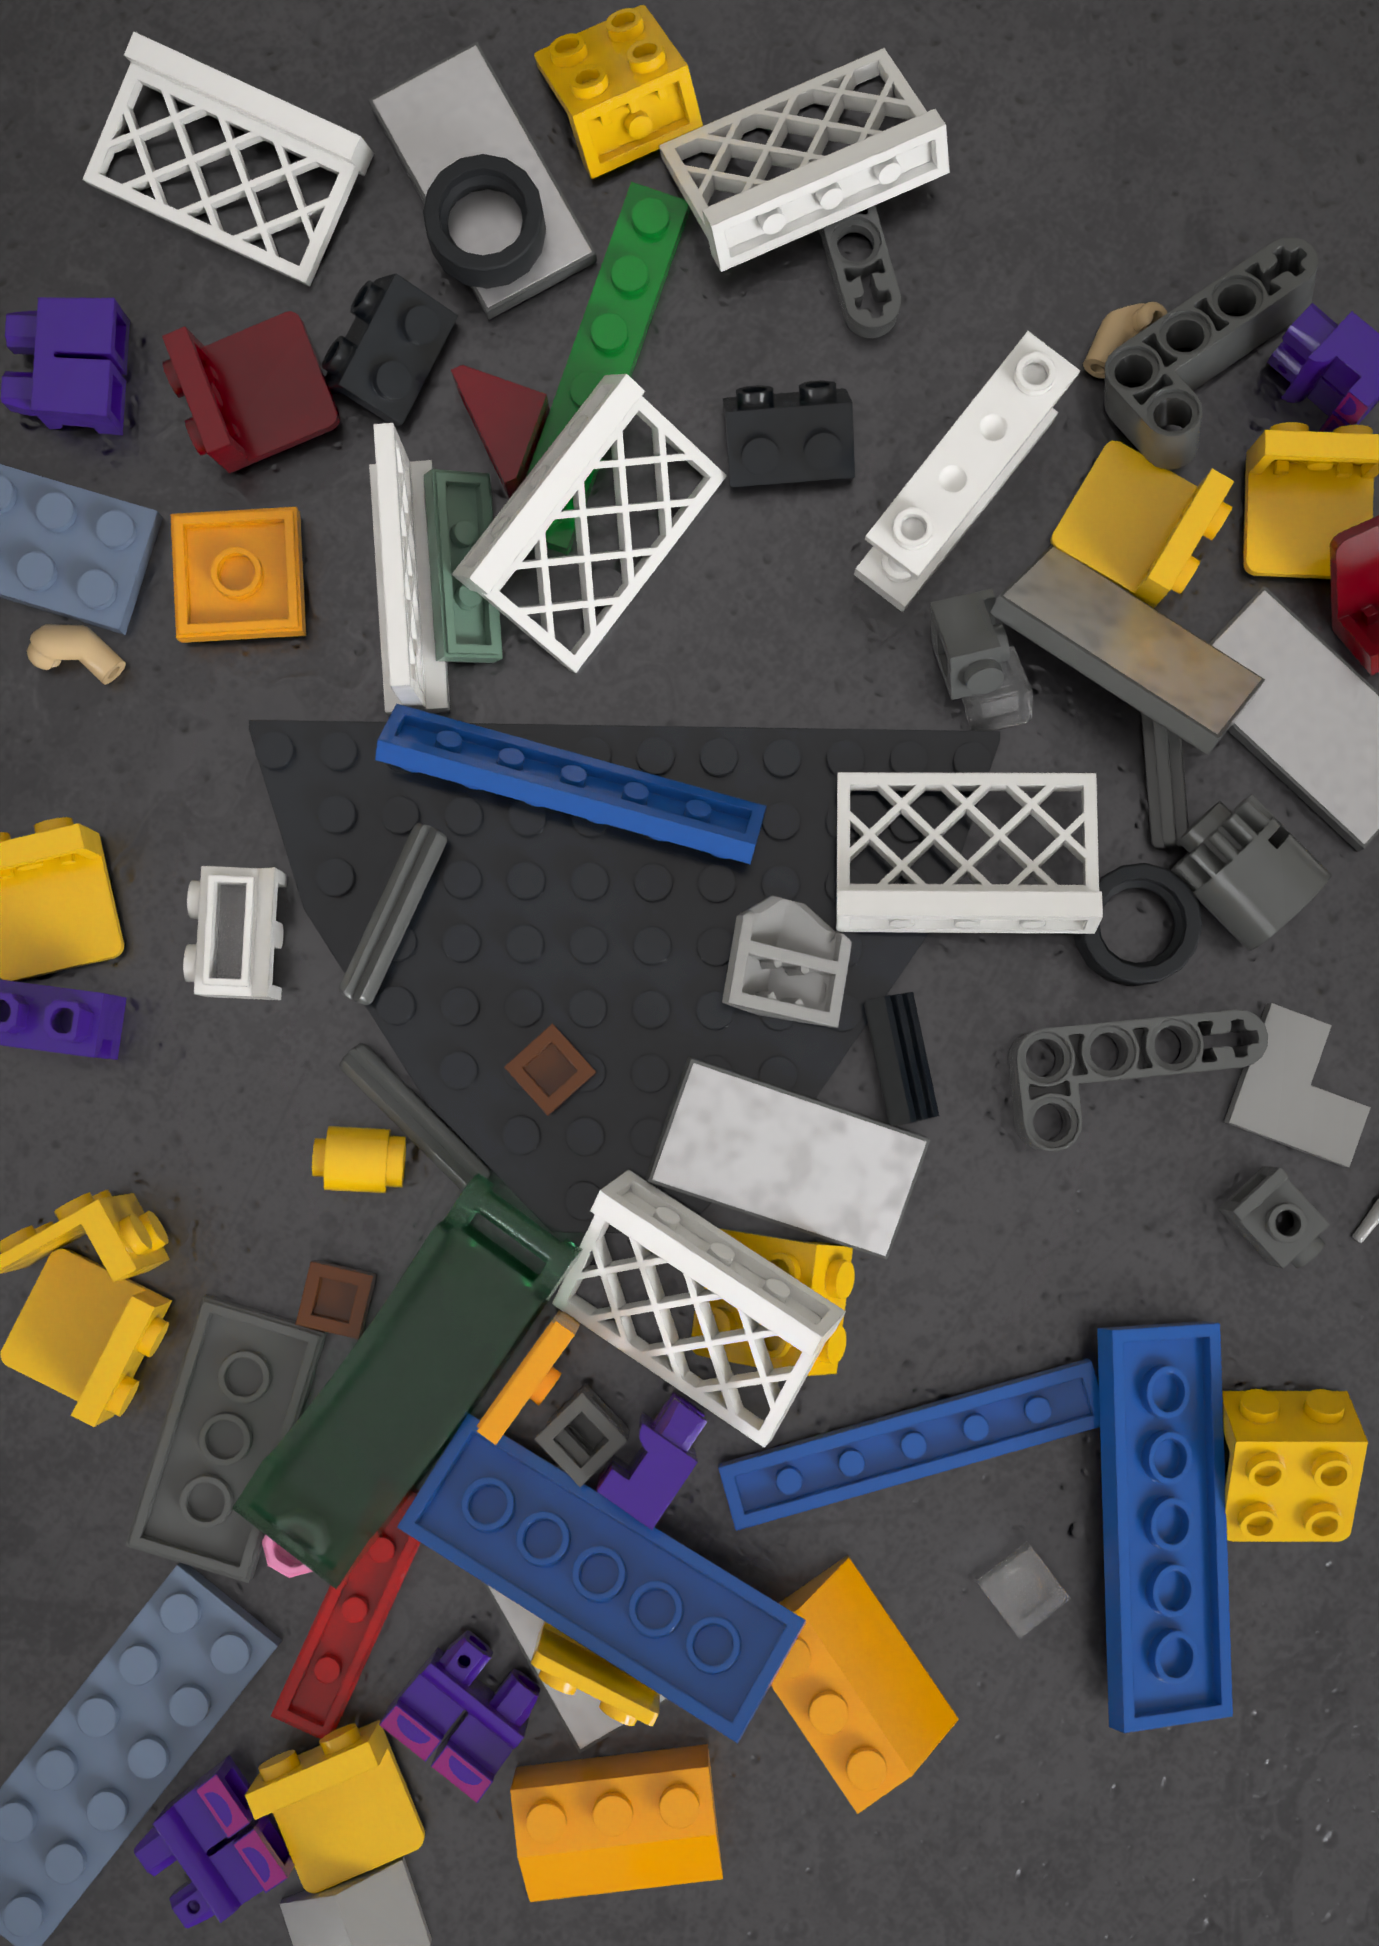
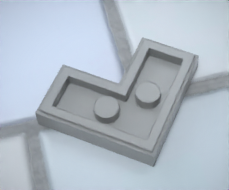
[1224,1003,1371,1167]

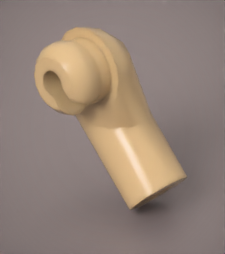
[1083,302,1167,378]
[27,624,126,685]

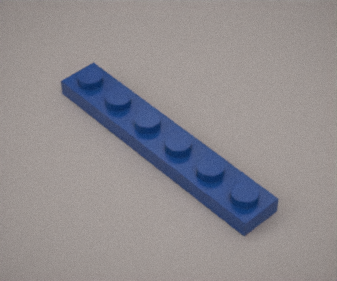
[375,703,767,864]
[718,1359,1100,1531]

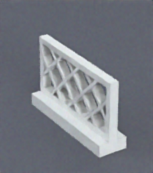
[82,32,374,287]
[659,48,950,272]
[452,374,727,673]
[369,423,451,717]
[836,772,1103,934]
[552,1170,846,1448]

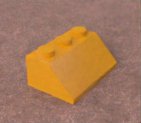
[771,1555,959,1814]
[510,1744,723,1902]

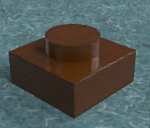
[504,1023,597,1116]
[295,1260,377,1339]

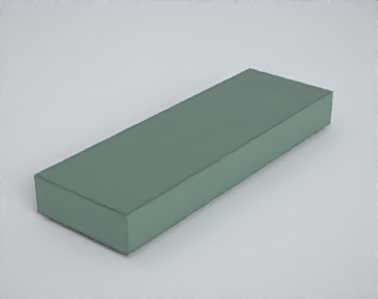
[424,469,503,663]

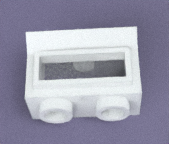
[183,866,288,1000]

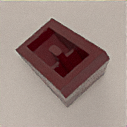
[451,365,550,499]

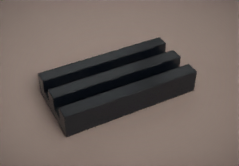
[864,992,939,1127]

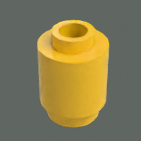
[312,1126,406,1193]

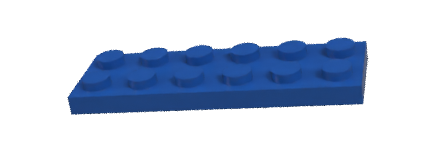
[1097,1321,1233,1733]
[397,1413,806,1744]

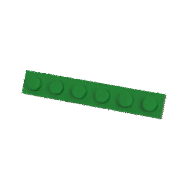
[526,181,690,555]

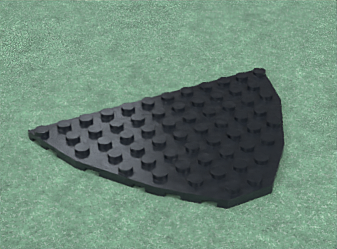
[249,720,1000,1233]

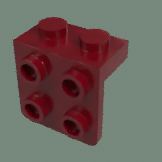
[162,311,340,473]
[1330,516,1379,675]

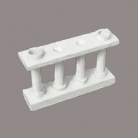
[854,331,1080,612]

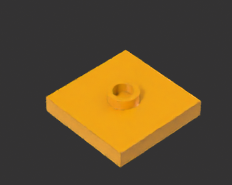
[171,507,306,643]
[477,1311,581,1445]

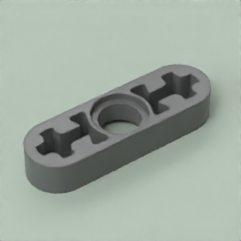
[819,205,901,338]

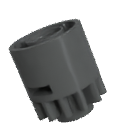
[1170,794,1332,951]

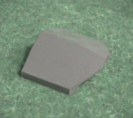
[722,896,852,1028]
[279,1856,432,1946]

